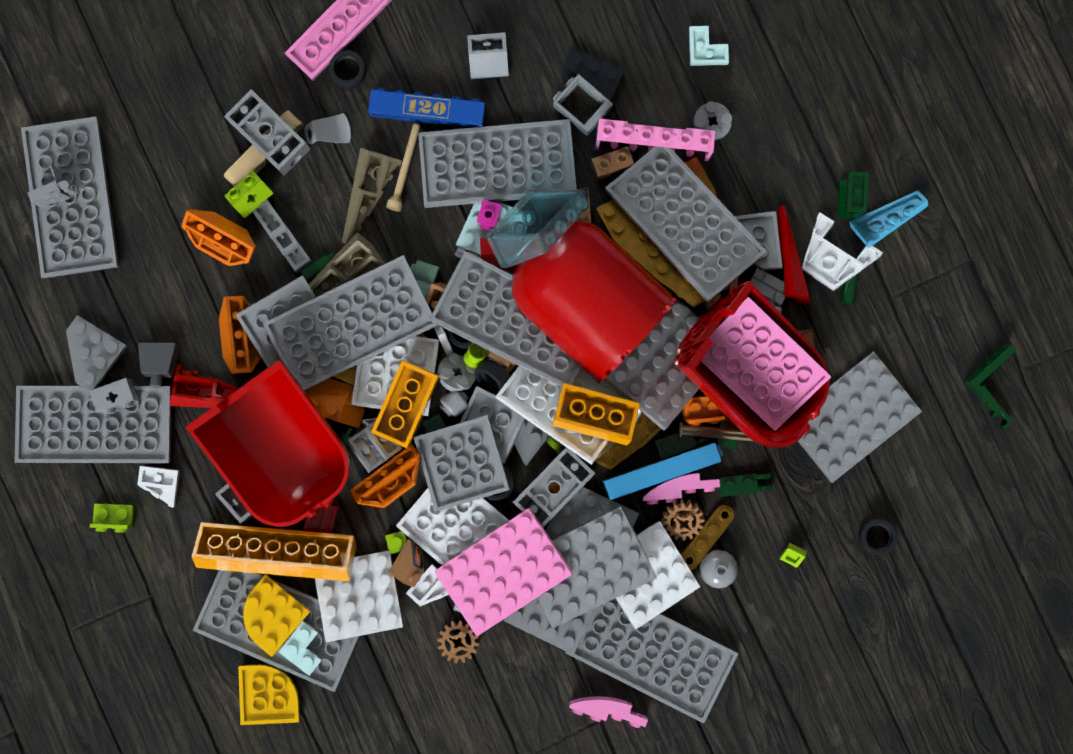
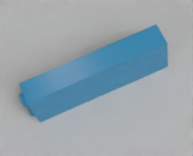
[602,443,723,500]

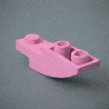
[642,473,720,504]
[569,696,648,728]

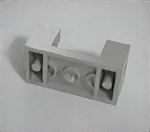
[224,89,310,176]
[513,447,595,527]

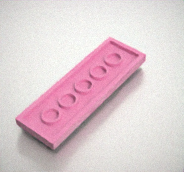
[285,0,392,81]

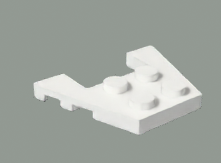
[802,213,883,291]

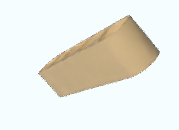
[224,110,303,187]

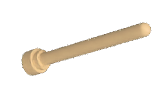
[386,123,420,212]

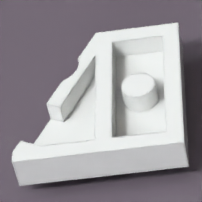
[138,465,180,508]
[406,564,449,606]

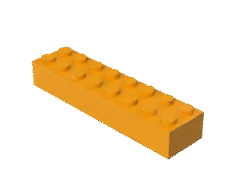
[192,522,357,581]

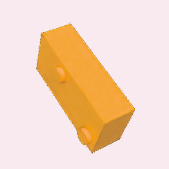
[371,360,440,448]
[551,383,640,445]

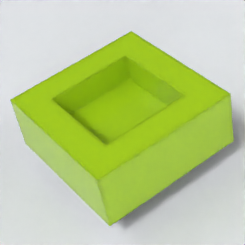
[385,531,407,554]
[780,543,807,568]

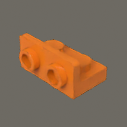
[682,395,725,426]

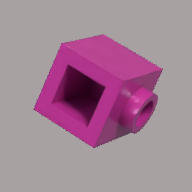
[477,200,502,231]

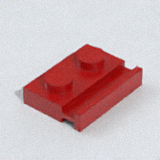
[302,505,338,534]

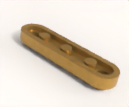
[681,505,734,570]

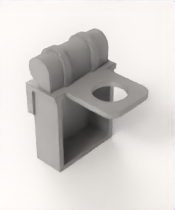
[27,164,79,208]

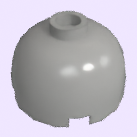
[699,549,738,589]

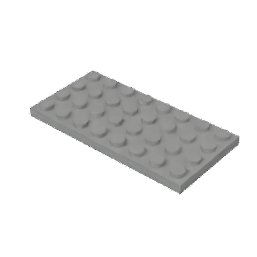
[21,117,119,278]
[418,119,577,208]
[605,146,767,302]
[429,251,581,387]
[263,255,437,390]
[15,386,172,463]
[504,487,639,655]
[193,570,359,692]
[565,598,738,723]

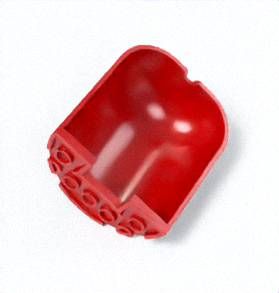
[511,220,676,383]
[674,281,830,448]
[186,359,350,527]

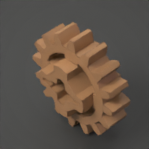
[662,499,704,541]
[437,620,479,664]

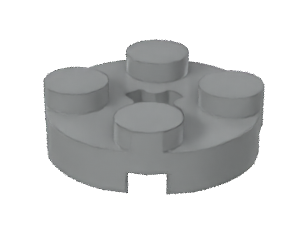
[693,101,732,140]
[437,353,476,392]

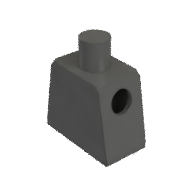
[138,343,180,388]

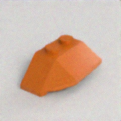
[181,209,256,266]
[219,296,262,374]
[305,378,365,428]
[350,444,421,508]

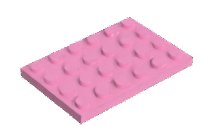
[701,296,831,431]
[434,507,573,636]

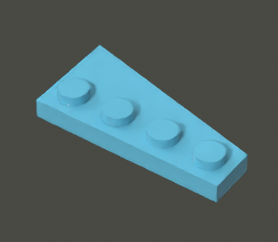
[850,190,928,248]

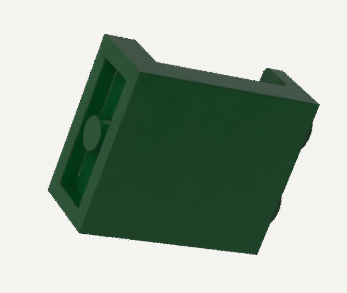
[837,171,869,219]

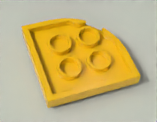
[243,574,311,657]
[238,664,300,725]

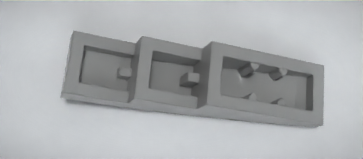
[253,199,312,273]

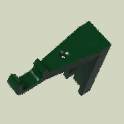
[964,345,1016,429]

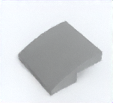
[346,421,402,473]

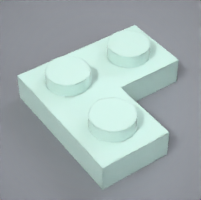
[689,26,729,66]
[279,620,322,676]

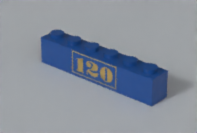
[368,88,485,128]

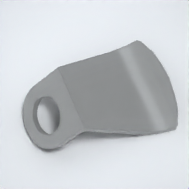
[304,113,351,144]

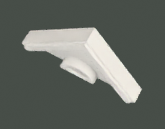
[434,326,454,356]

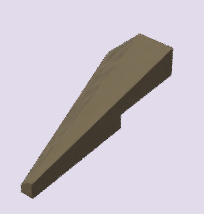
[342,148,402,244]
[308,232,385,297]

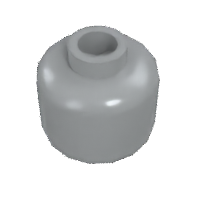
[440,390,468,417]

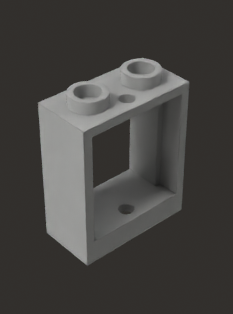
[553,74,613,136]

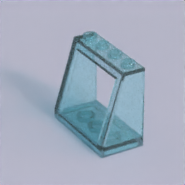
[486,190,589,268]

